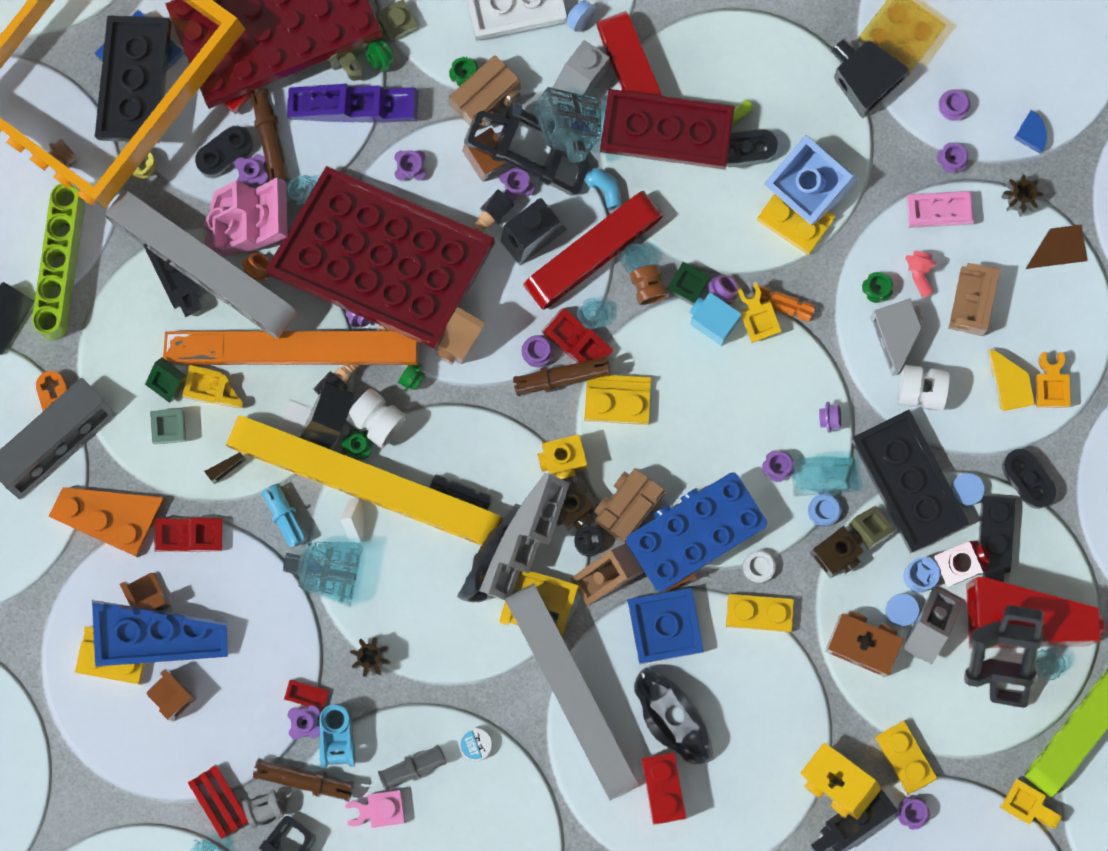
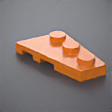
[48,487,166,557]

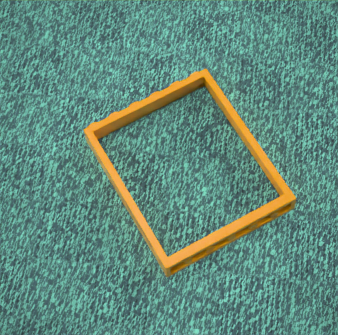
[0,0,245,209]

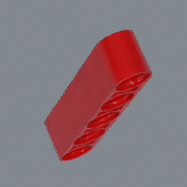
[596,11,662,161]
[523,191,664,310]

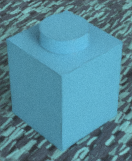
[689,293,741,346]

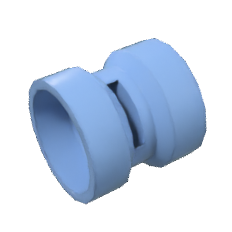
[903,557,940,593]

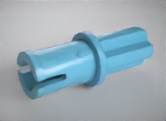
[261,484,306,547]

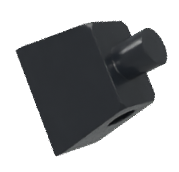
[831,39,909,118]
[500,198,567,266]

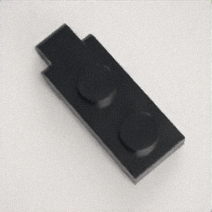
[143,243,203,317]
[978,495,1016,582]

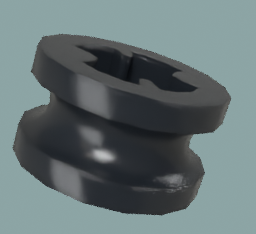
[574,526,603,557]

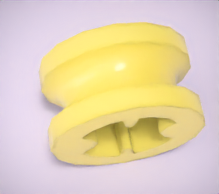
[132,152,157,179]

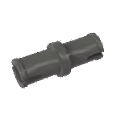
[378,745,447,791]

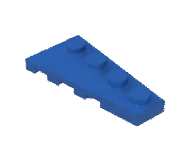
[92,600,228,667]

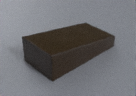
[204,452,246,484]

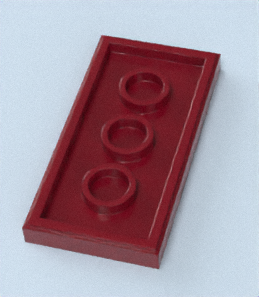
[600,89,735,170]

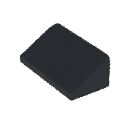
[0,282,35,355]

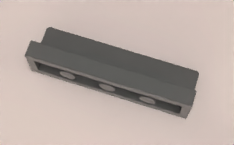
[0,378,116,500]

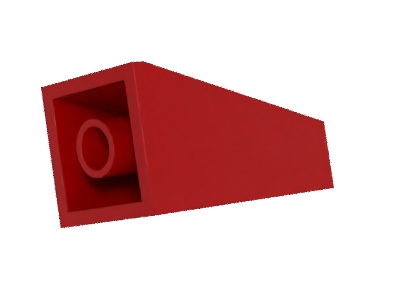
[966,577,1105,649]

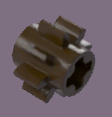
[1001,174,1043,217]
[350,637,391,678]

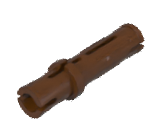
[250,89,290,182]
[513,356,611,396]
[253,758,354,802]

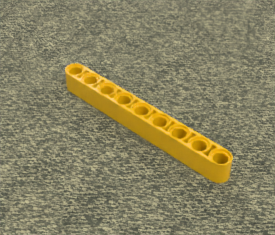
[226,415,503,545]

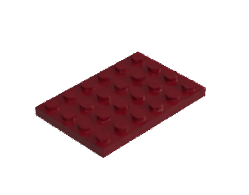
[165,0,383,109]
[266,166,495,350]

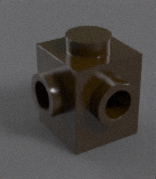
[556,476,594,530]
[810,526,864,578]

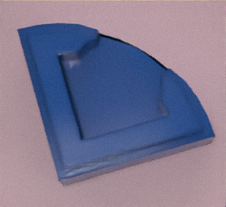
[1013,110,1047,154]

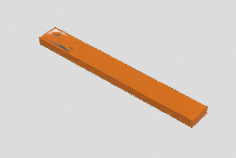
[163,331,418,365]

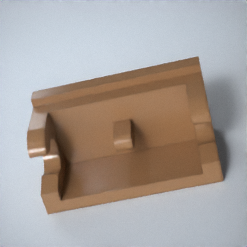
[948,263,1000,336]

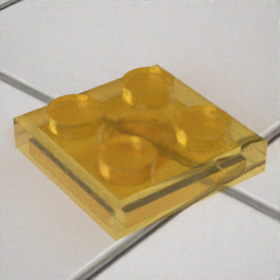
[857,0,946,76]

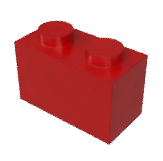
[641,753,686,825]

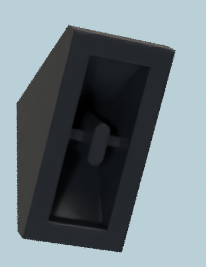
[299,381,355,449]

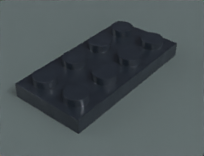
[94,15,172,143]
[851,409,970,554]

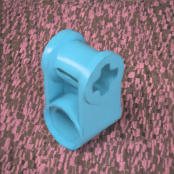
[319,705,355,768]

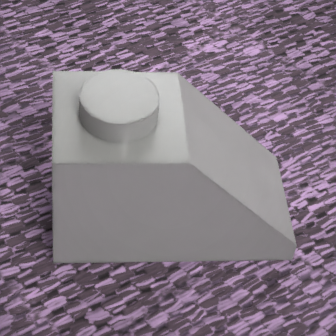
[547,40,610,113]
[870,298,923,376]
[903,586,963,664]

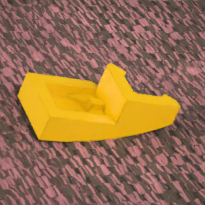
[988,349,1034,411]
[182,365,243,409]

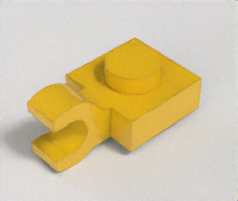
[999,779,1062,829]

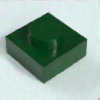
[667,262,710,306]
[145,357,187,403]

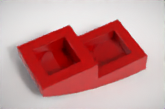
[541,308,613,363]
[154,518,222,552]

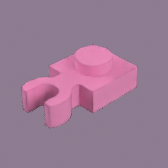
[345,790,405,828]

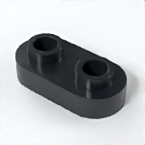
[195,126,253,178]
[726,129,778,167]
[1002,449,1056,509]

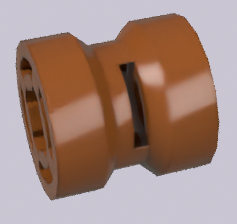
[629,264,669,305]

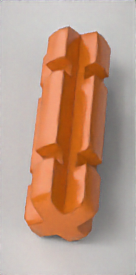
[754,285,815,322]

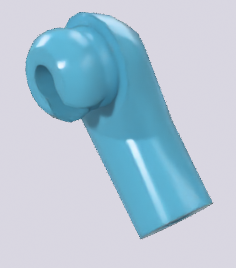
[585,168,622,210]

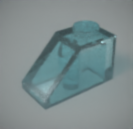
[792,456,859,497]

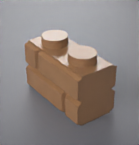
[449,55,521,128]
[594,468,666,544]

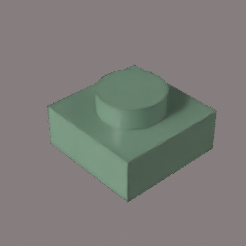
[150,408,186,445]

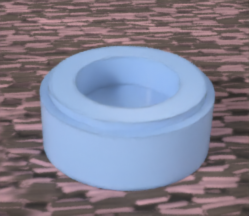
[567,0,596,32]
[951,473,985,507]
[808,494,841,527]
[885,594,919,627]

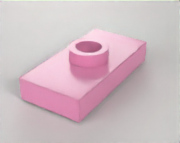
[906,191,974,228]

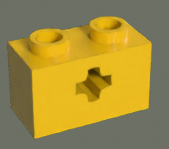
[800,742,882,820]

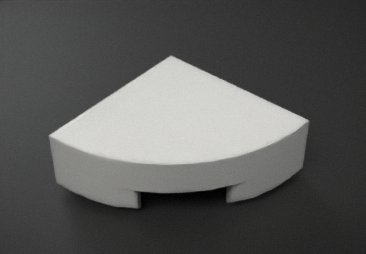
[340,498,364,544]

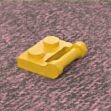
[499,571,578,638]

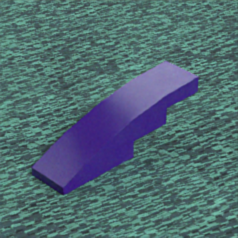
[287,83,419,123]

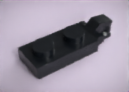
[810,789,900,851]

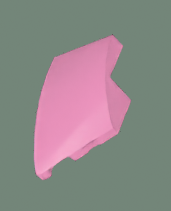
[203,177,288,257]

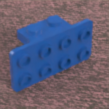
[626,472,767,592]

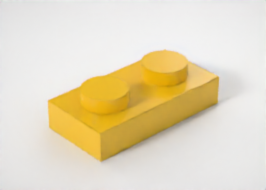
[726,594,794,633]
[874,721,937,795]

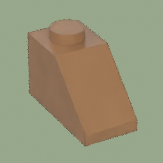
[437,307,486,365]
[571,543,644,606]

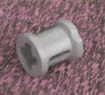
[242,789,284,829]

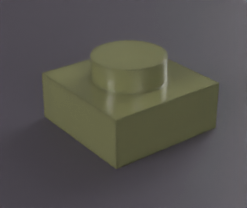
[376,0,418,43]
[848,506,895,549]

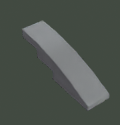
[480,473,570,600]

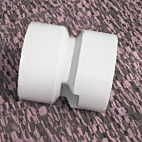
[897,364,950,412]
[346,388,407,448]

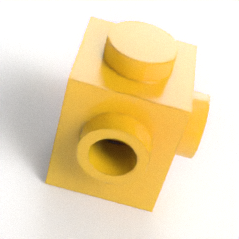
[537,434,587,480]

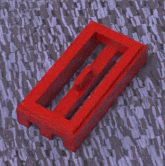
[187,765,249,839]

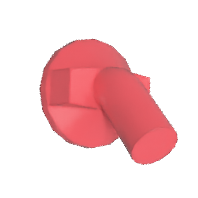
[905,251,937,297]

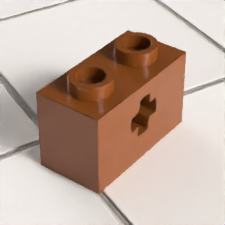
[825,611,904,677]

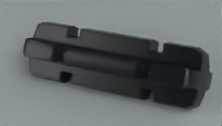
[430,474,492,510]

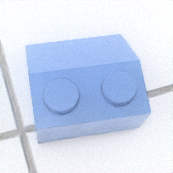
[764,135,859,225]

